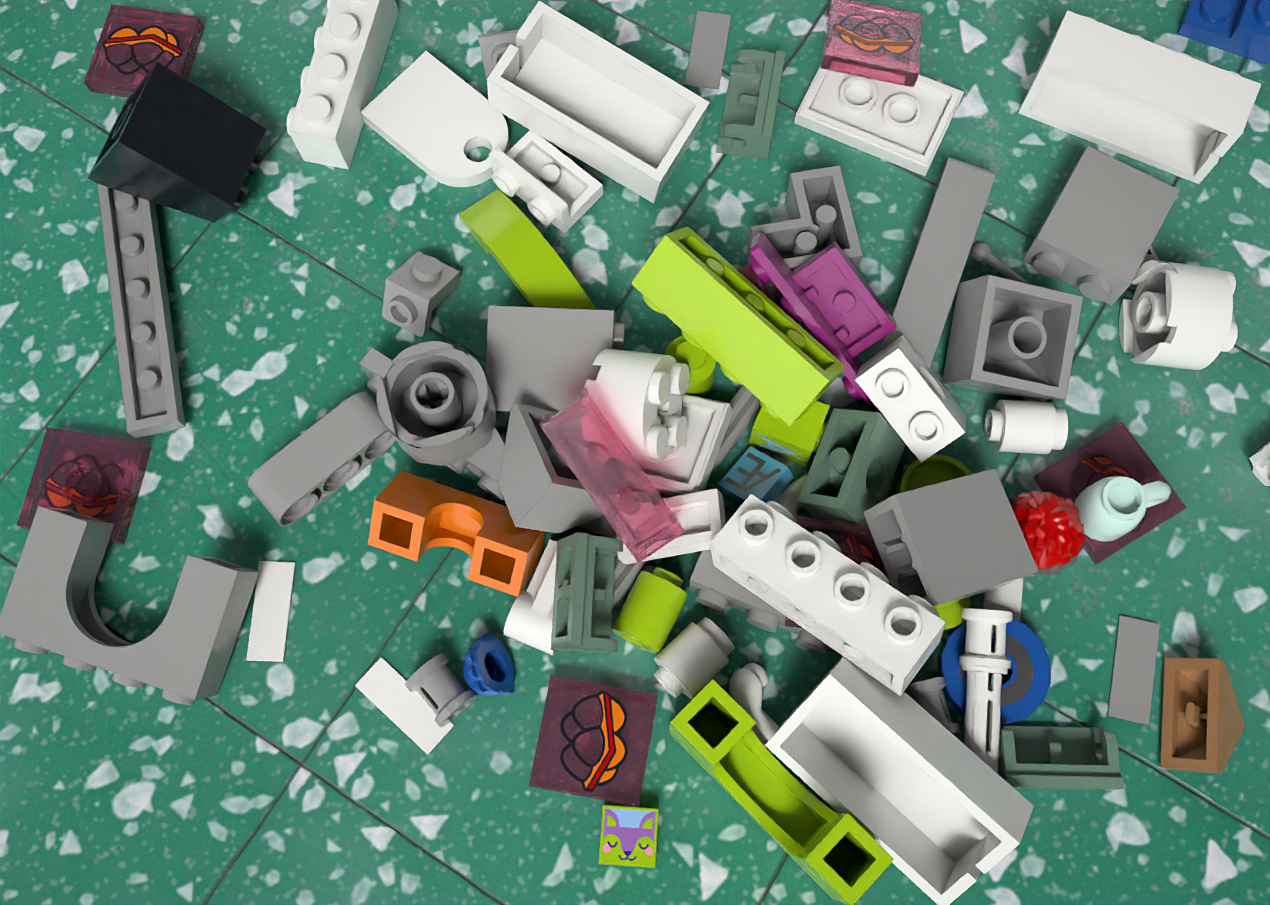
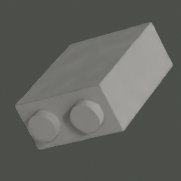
[1022,146,1180,306]
[486,305,625,415]
[863,468,1039,608]

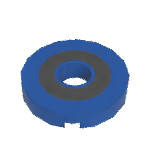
[938,619,1051,725]

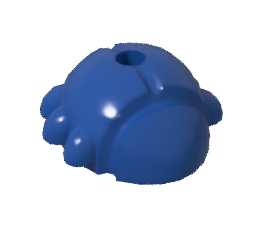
[463,634,515,696]

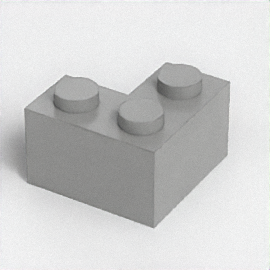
[747,165,863,296]

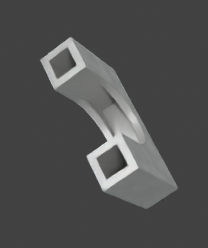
[0,506,259,705]

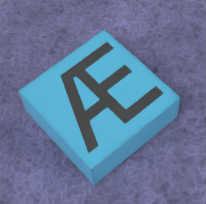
[718,446,794,504]

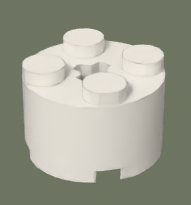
[1119,260,1238,370]
[581,349,690,463]

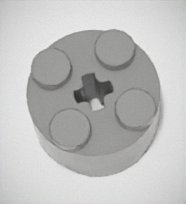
[376,341,496,465]

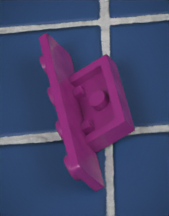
[749,232,897,412]

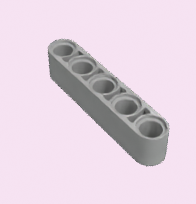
[878,157,996,368]

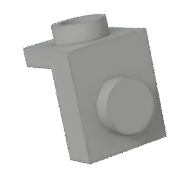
[382,251,460,337]

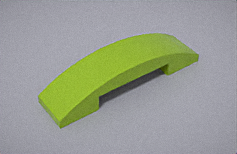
[458,189,597,310]

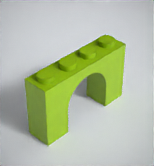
[669,679,894,905]

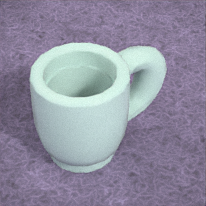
[1074,476,1171,542]

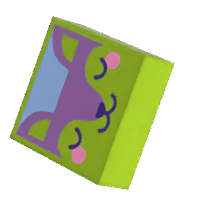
[598,805,659,868]

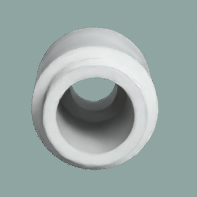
[984,400,1068,454]
[654,617,735,699]

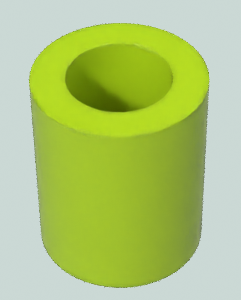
[665,335,716,398]
[611,567,688,654]

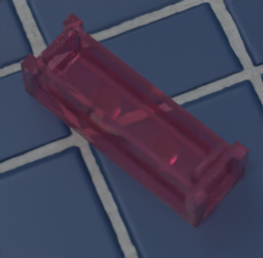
[540,387,685,563]

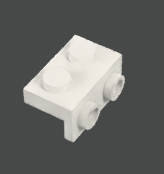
[489,130,603,234]

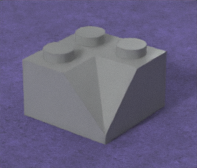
[942,275,1083,400]

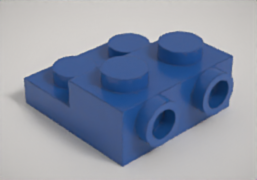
[1177,0,1270,65]

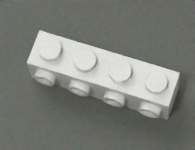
[287,0,399,169]
[710,494,946,696]

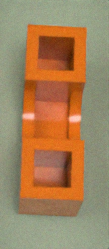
[368,471,546,597]

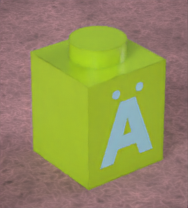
[748,401,830,467]

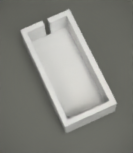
[487,1,710,204]
[1018,10,1261,184]
[765,656,1034,905]

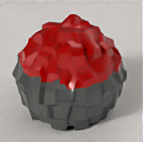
[1009,491,1087,576]

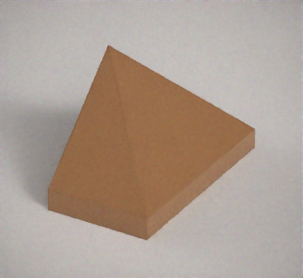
[1160,657,1246,774]

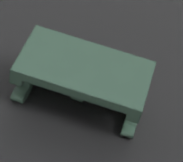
[716,49,786,160]
[550,532,623,655]
[998,725,1124,791]

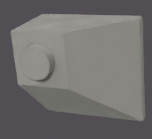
[498,403,635,533]

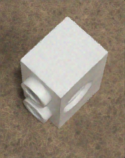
[855,335,966,463]

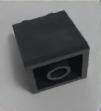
[88,62,266,223]

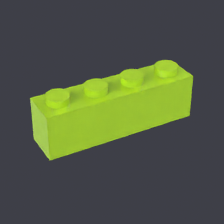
[631,226,846,427]

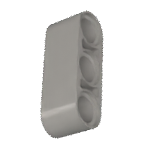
[248,392,396,527]

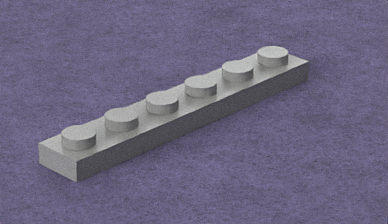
[97,184,186,438]

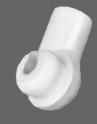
[729,663,779,747]

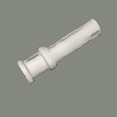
[959,608,1013,774]

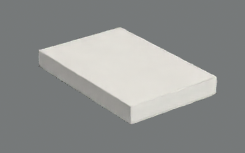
[794,40,964,176]

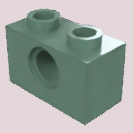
[797,408,905,537]

